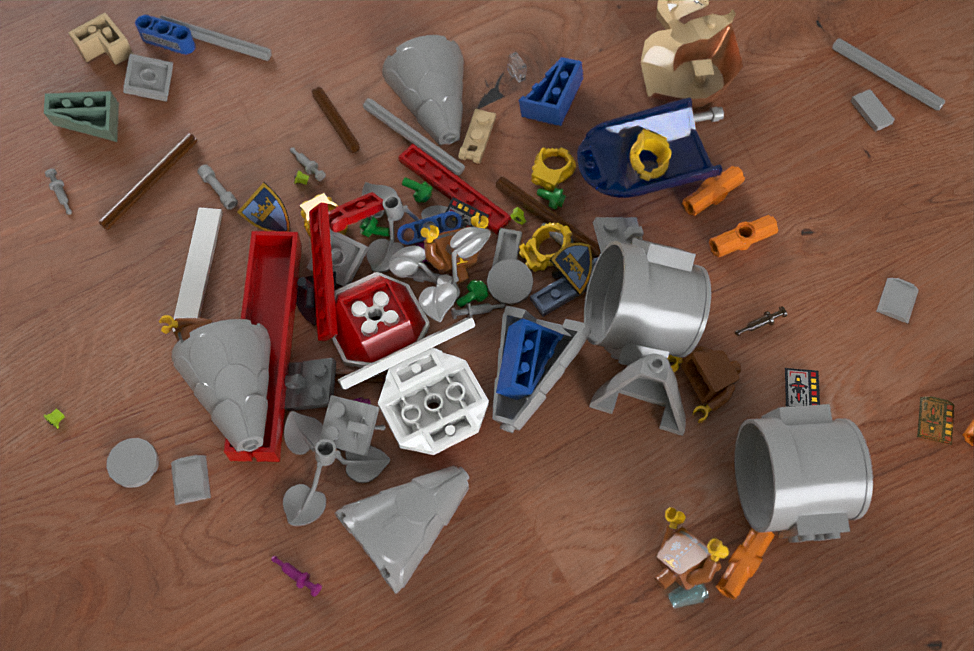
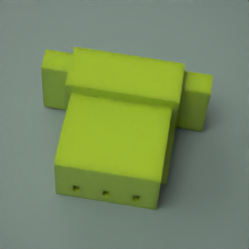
[294,170,309,185]
[510,207,526,225]
[44,409,65,429]

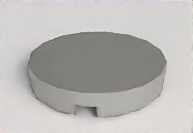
[487,259,533,305]
[107,438,159,488]

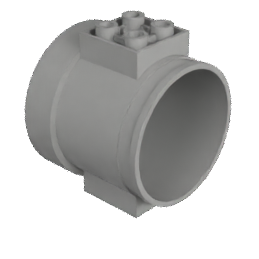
[584,238,711,365]
[735,404,873,543]

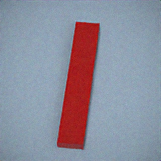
[398,143,512,235]
[309,202,338,342]

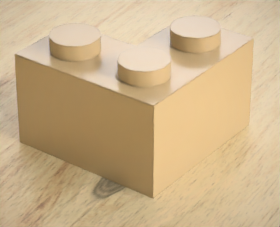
[68,13,133,65]

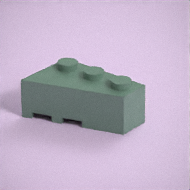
[44,91,119,142]

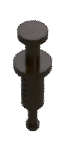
[735,306,787,336]

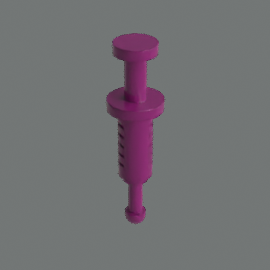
[271,556,322,597]

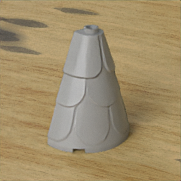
[382,35,464,145]
[492,305,591,433]
[171,319,271,452]
[589,353,686,436]
[334,465,470,594]

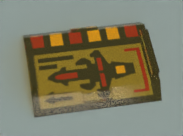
[917,396,954,445]

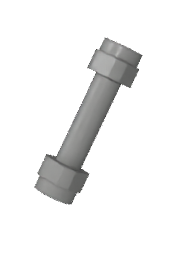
[671,106,724,129]
[197,165,238,210]

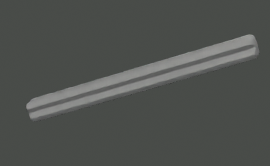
[160,15,272,61]
[832,38,945,111]
[363,98,465,175]

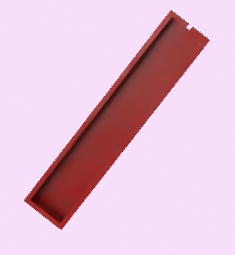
[224,231,302,462]

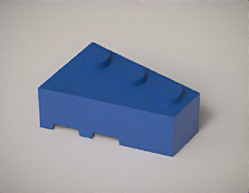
[519,57,583,126]
[496,318,564,400]

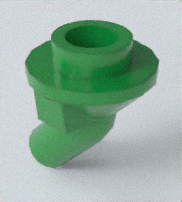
[402,177,433,203]
[537,188,566,210]
[359,215,390,237]
[456,280,488,308]

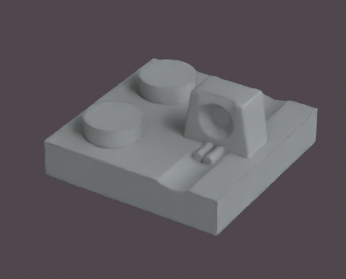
[123,54,173,102]
[593,217,644,252]
[306,229,369,287]
[319,395,380,456]

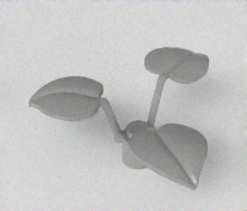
[362,182,448,272]
[389,227,491,322]
[283,411,390,526]

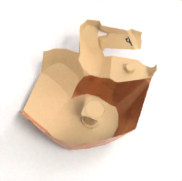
[641,0,743,110]

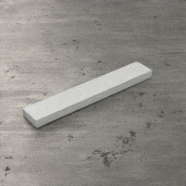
[172,208,223,332]
[338,317,475,389]

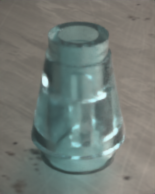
[667,584,709,609]

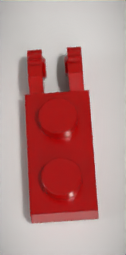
[329,192,384,233]

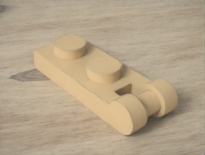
[459,109,496,164]

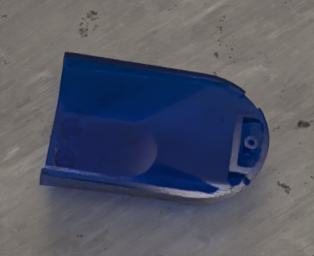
[577,97,722,198]

